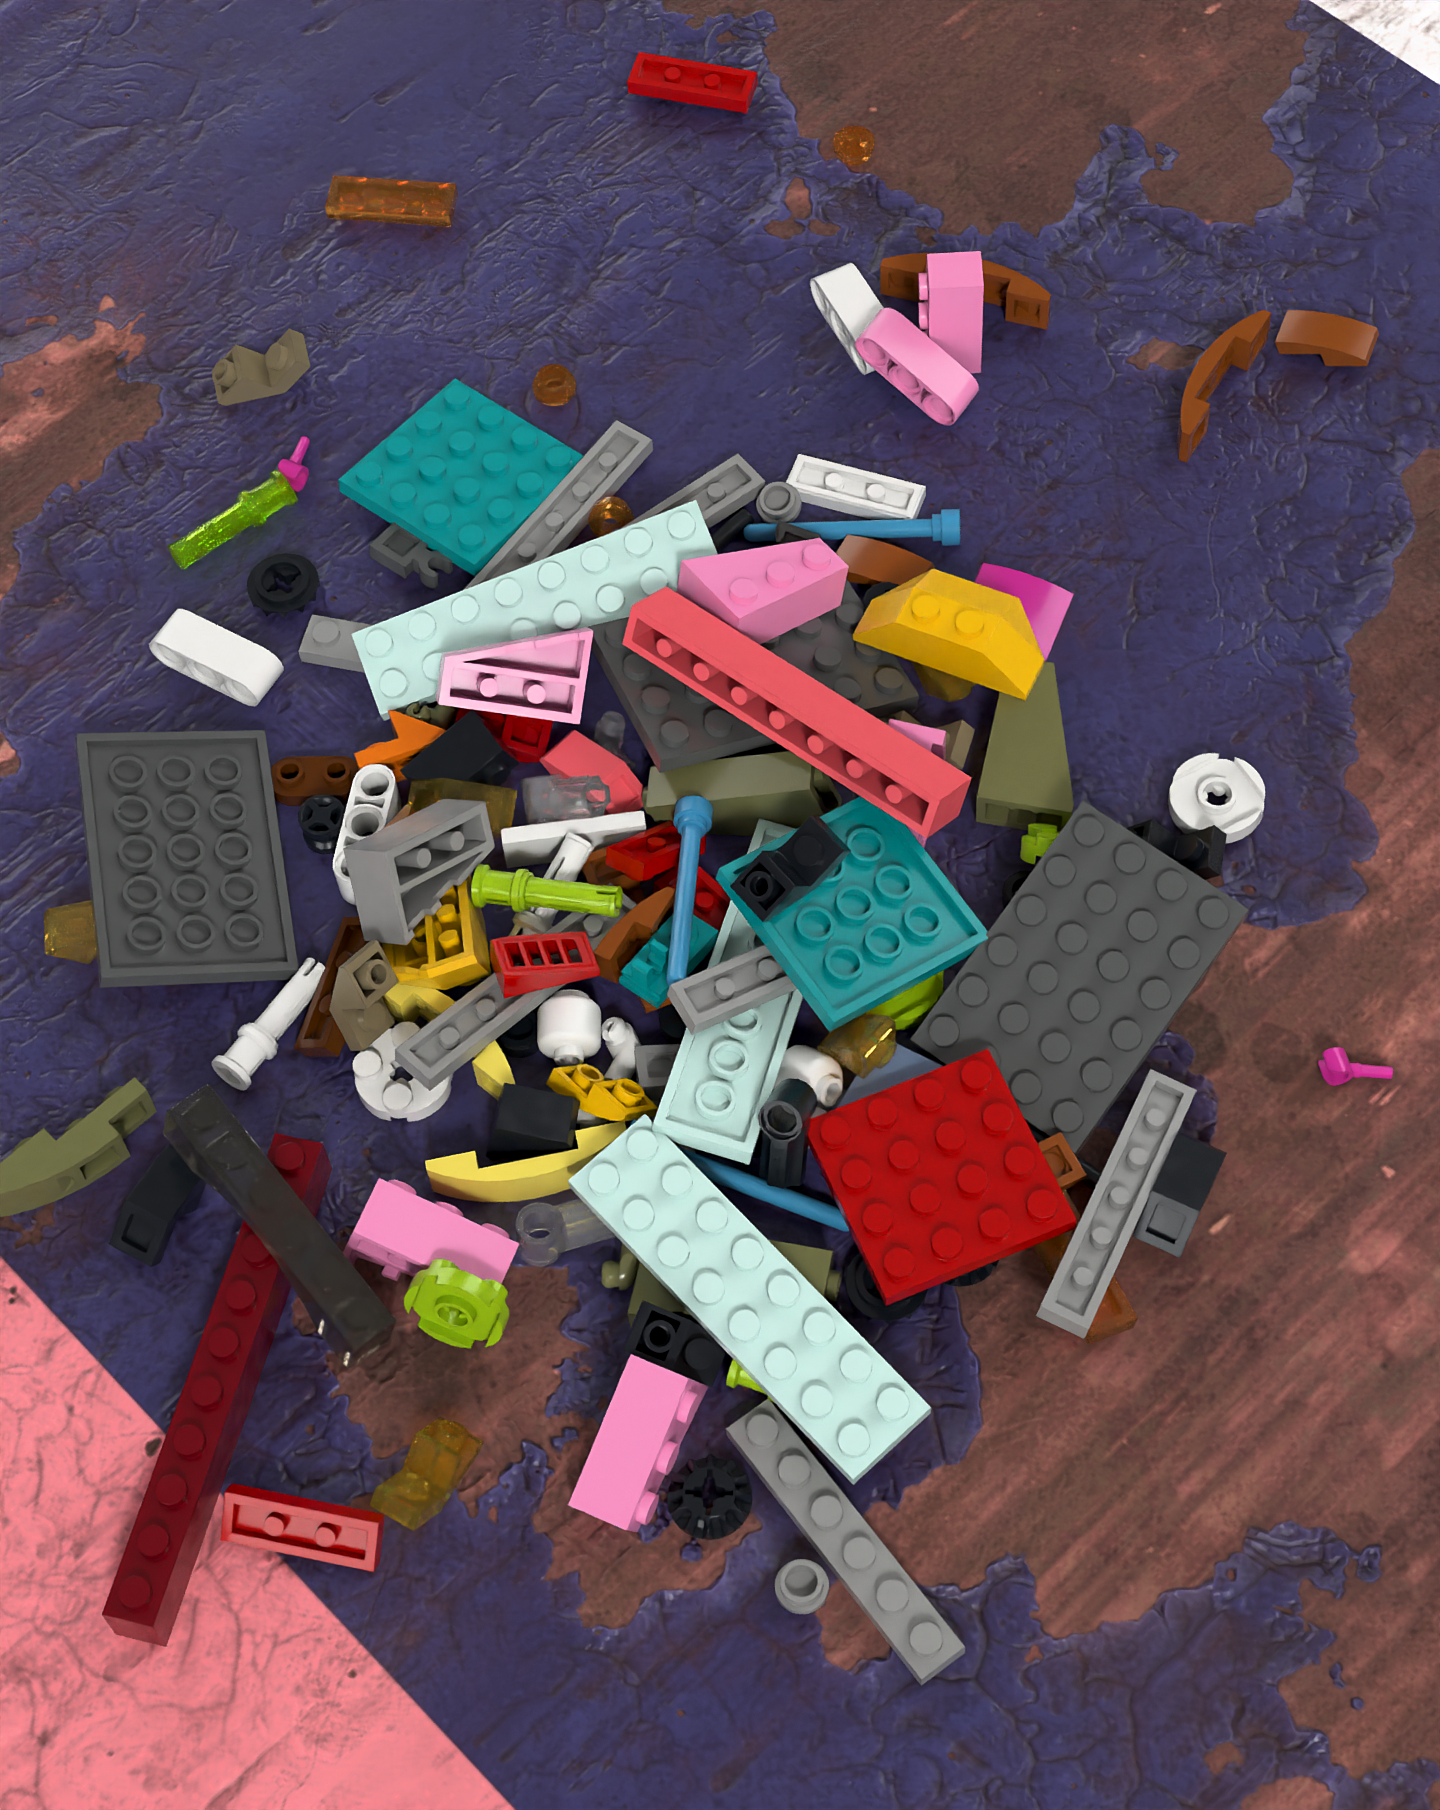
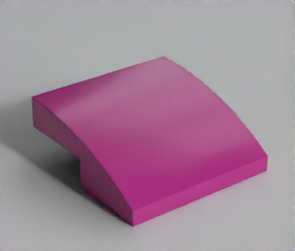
[974,563,1074,662]

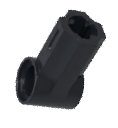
[758,1078,818,1189]

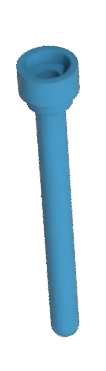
[743,509,960,546]
[666,796,713,987]
[630,1119,850,1232]

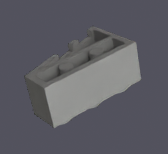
[343,799,495,945]

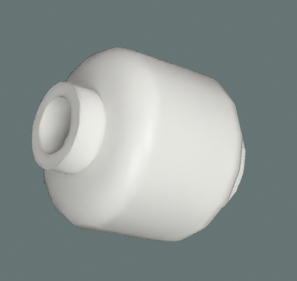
[537,989,601,1067]
[773,1045,843,1112]

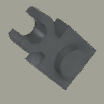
[369,522,453,589]

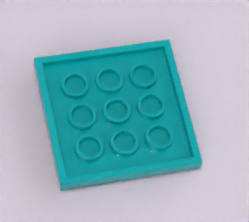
[338,379,584,576]
[716,796,988,1032]

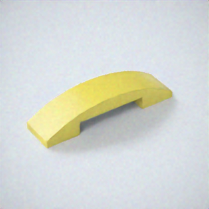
[382,984,516,1100]
[425,1121,626,1202]

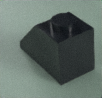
[400,709,520,793]

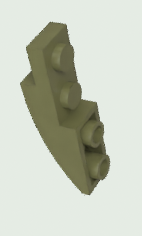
[0,1077,157,1217]

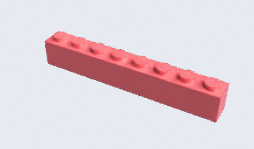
[622,586,972,838]

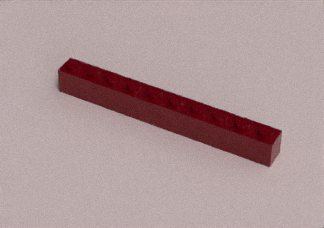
[102,1133,332,1647]

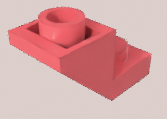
[539,730,644,816]

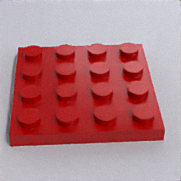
[807,1049,1077,1306]

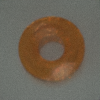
[833,126,875,166]
[532,364,577,406]
[589,496,634,537]

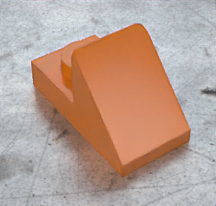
[354,710,446,783]

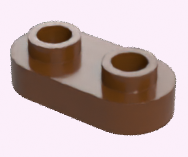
[271,756,359,806]

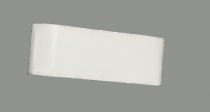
[810,263,884,375]
[149,609,284,707]
[333,764,401,905]

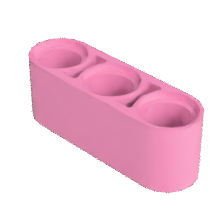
[855,308,979,425]

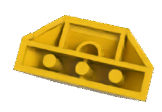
[853,569,1044,701]
[382,874,491,990]

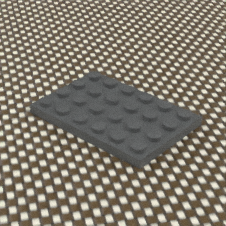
[588,578,919,773]
[75,730,299,988]
[910,800,1249,1155]

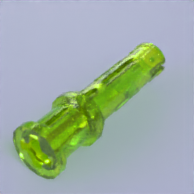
[167,469,298,570]

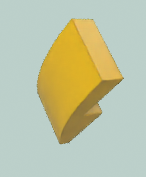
[546,1063,658,1122]

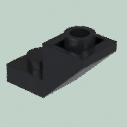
[730,815,851,922]
[1126,819,1227,880]
[1133,1132,1227,1258]
[109,1144,213,1267]
[622,1300,726,1388]

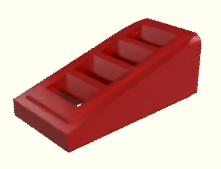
[490,931,600,998]

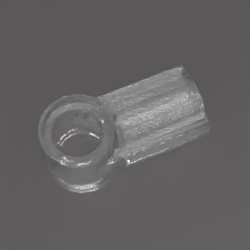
[520,774,611,825]
[515,1199,616,1266]

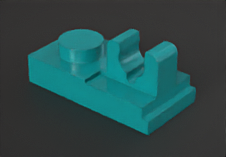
[619,914,719,1008]

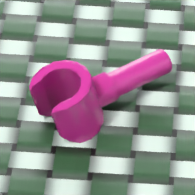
[278,437,310,492]
[1318,1047,1393,1086]

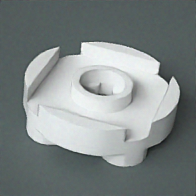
[1168,753,1265,844]
[352,1021,454,1122]

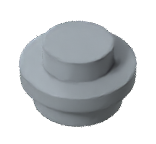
[756,482,802,523]
[775,1559,829,1614]

